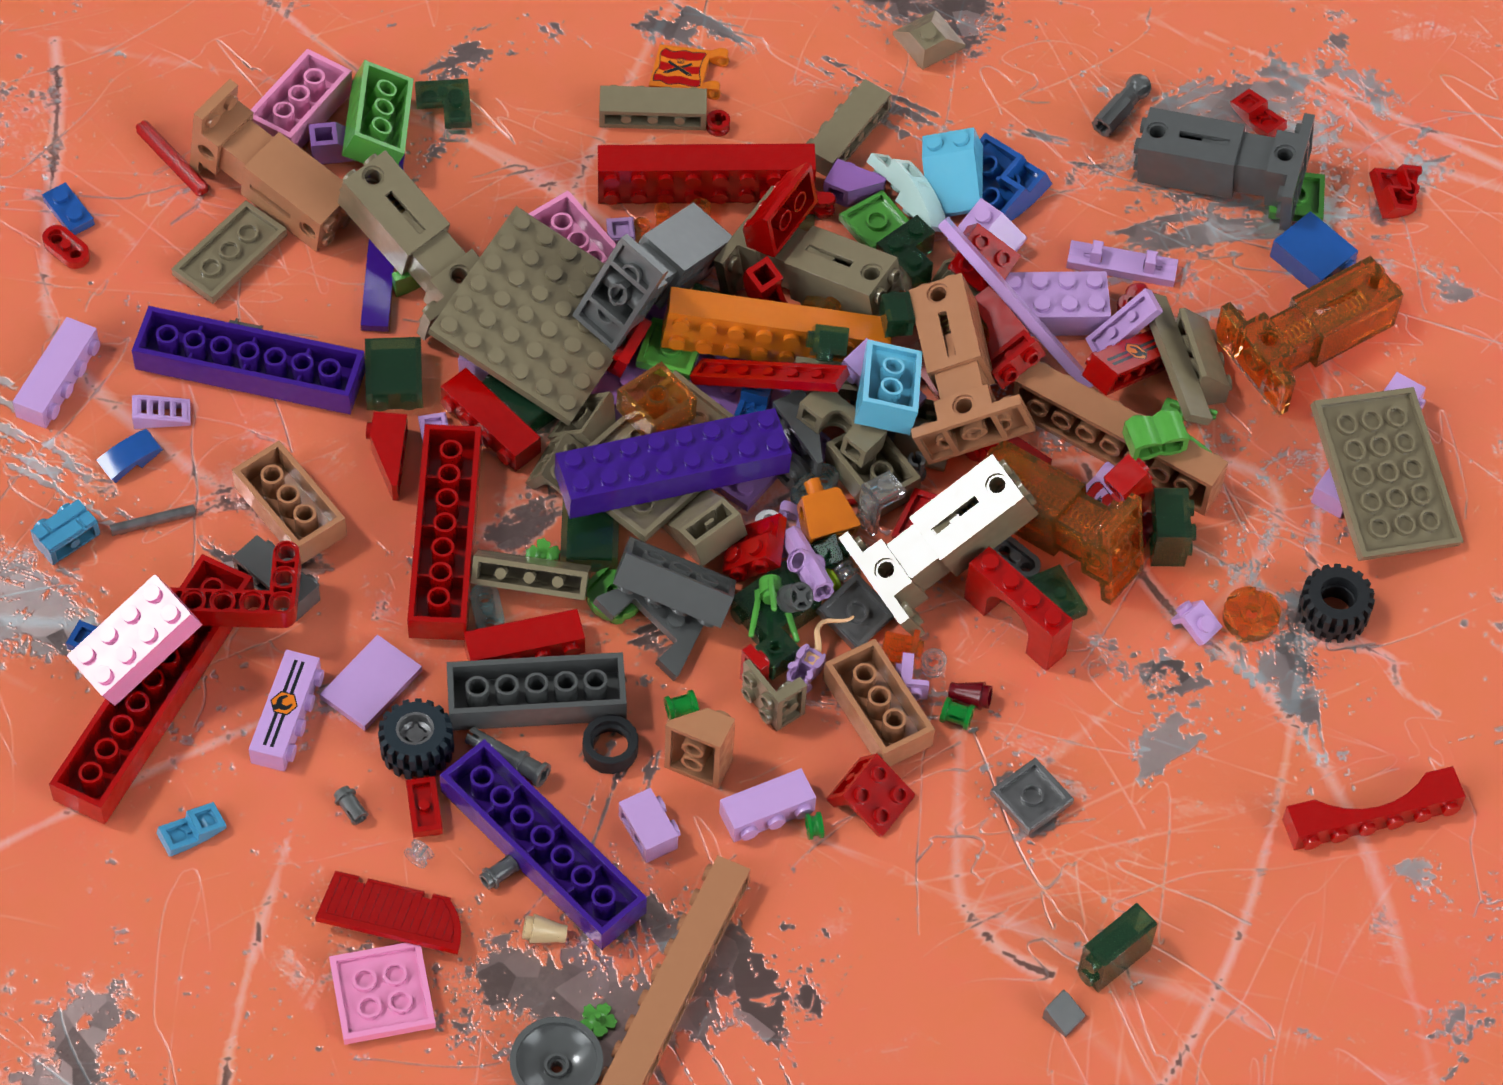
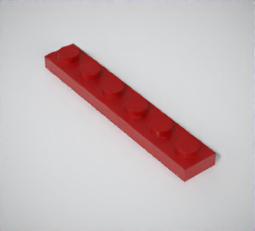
[690,358,850,392]

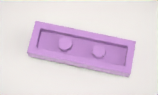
[1085,288,1163,352]

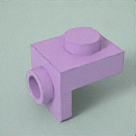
[1170,600,1223,646]
[895,652,930,701]

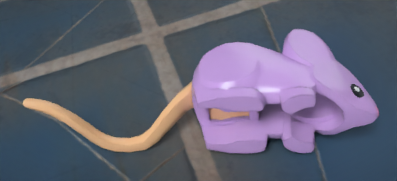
[786,615,855,693]

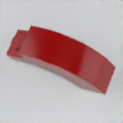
[743,256,788,303]

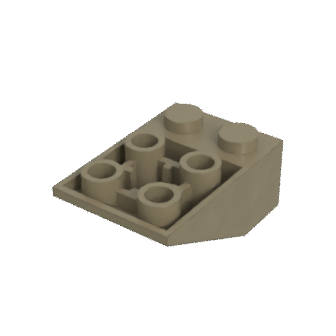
[662,490,748,566]

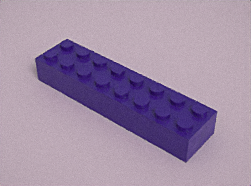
[132,306,366,415]
[554,408,792,519]
[440,739,647,950]

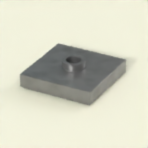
[815,573,894,649]
[990,757,1074,836]

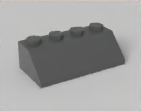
[613,537,736,628]

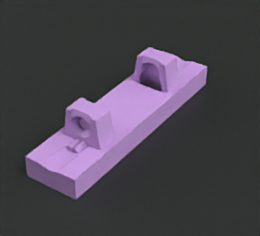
[1066,240,1178,287]

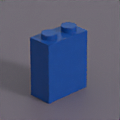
[1270,211,1358,296]

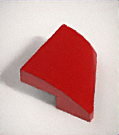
[1369,164,1423,219]

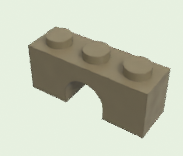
[796,391,887,468]

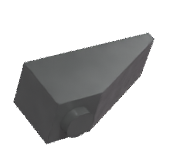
[772,390,823,477]

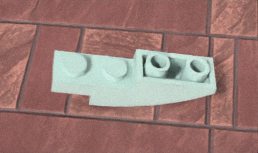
[866,153,946,233]

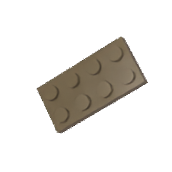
[171,200,287,304]

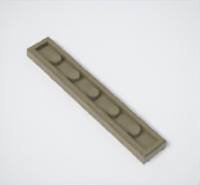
[1149,293,1213,426]

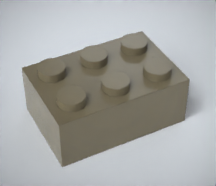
[825,432,921,521]

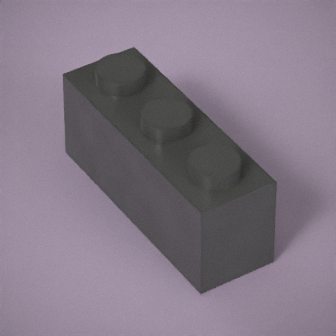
[232,535,320,621]

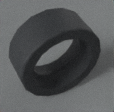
[582,715,638,774]

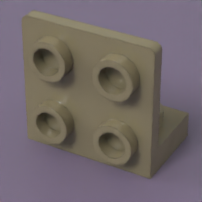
[526,432,585,493]
[741,659,807,731]

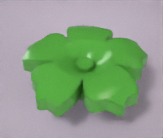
[525,538,561,560]
[580,1003,617,1038]

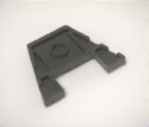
[593,588,704,681]

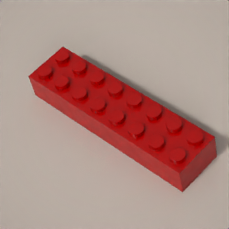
[598,143,816,205]
[407,424,482,640]

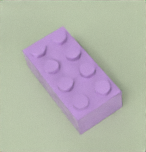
[1005,271,1111,336]

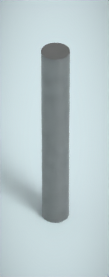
[110,504,196,536]

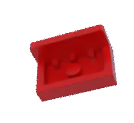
[990,329,1046,389]

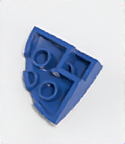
[980,133,1052,221]

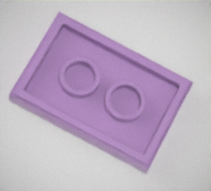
[320,634,422,731]

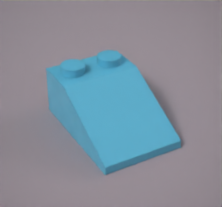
[922,127,983,217]
[854,340,922,435]

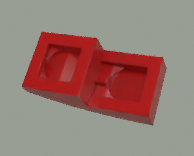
[1230,88,1287,137]

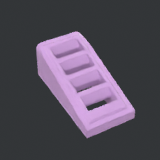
[132,395,191,429]

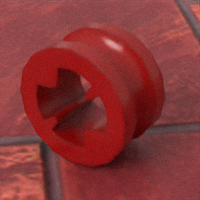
[706,110,730,137]

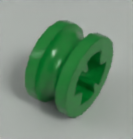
[805,812,824,840]

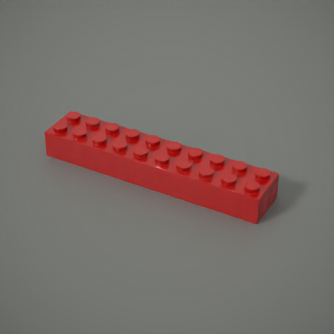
[49,554,255,824]

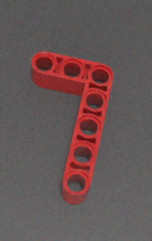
[170,541,302,628]

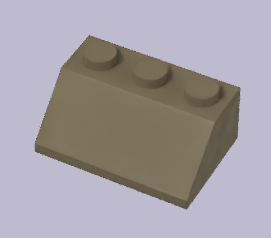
[1176,308,1232,405]

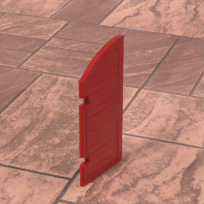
[315,871,462,955]

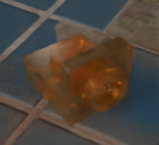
[882,629,925,668]

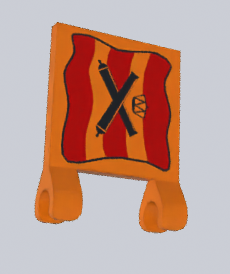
[649,44,729,100]

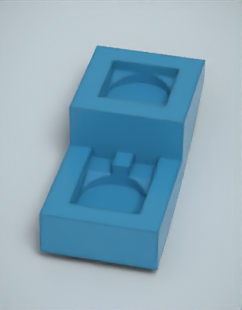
[156,802,227,857]

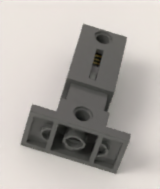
[1133,107,1315,231]
[572,202,732,352]

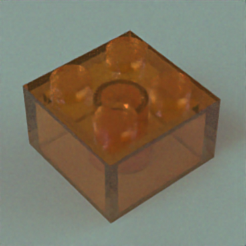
[616,361,698,435]

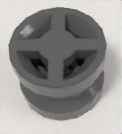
[777,453,810,489]
[776,582,814,613]

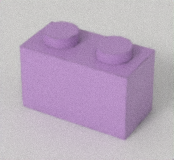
[619,788,681,863]

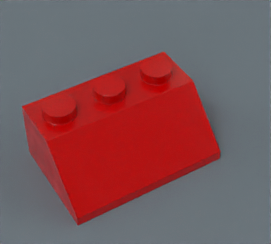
[743,163,818,258]

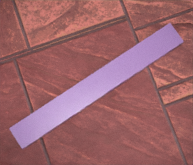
[938,217,1094,387]

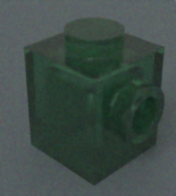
[879,291,915,338]
[806,324,849,362]
[754,628,800,680]

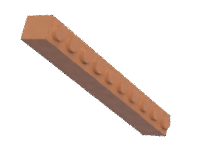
[598,855,751,1085]

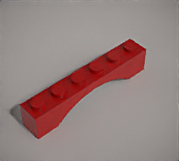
[1282,766,1466,850]

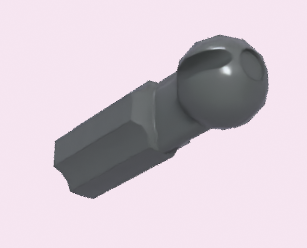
[1092,74,1151,137]

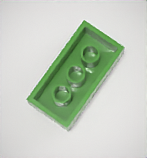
[342,60,414,164]

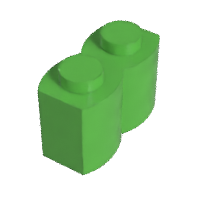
[1122,410,1190,461]

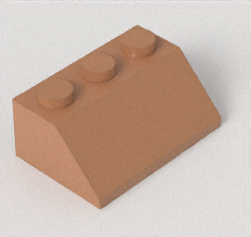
[664,708,735,789]

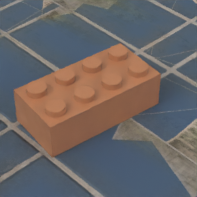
[232,441,347,564]
[823,639,935,766]

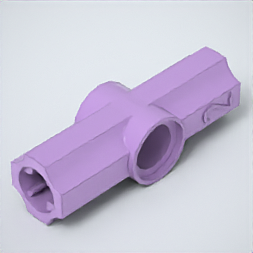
[783,526,834,602]

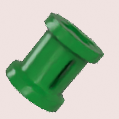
[664,690,699,720]
[939,697,975,730]

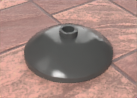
[510,1017,603,1085]

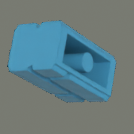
[30,499,100,565]

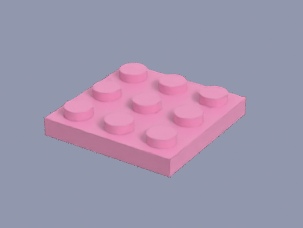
[329,943,436,1045]

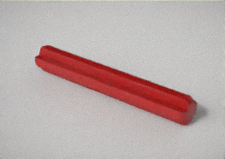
[136,120,209,197]

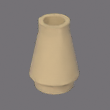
[522,914,568,944]

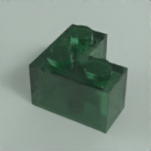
[876,215,935,294]
[1149,488,1196,567]

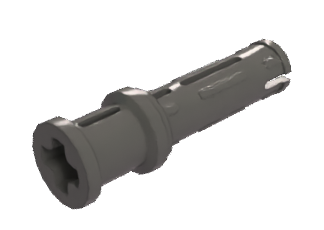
[465,727,551,788]

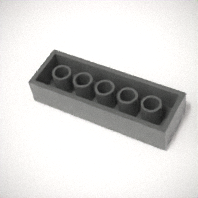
[446,652,627,731]

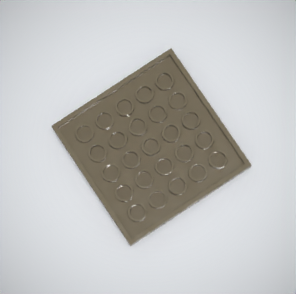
[428,206,627,426]

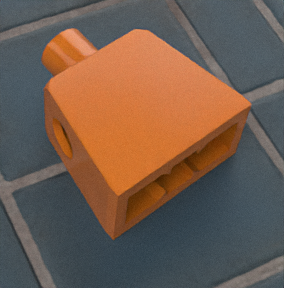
[797,477,861,548]

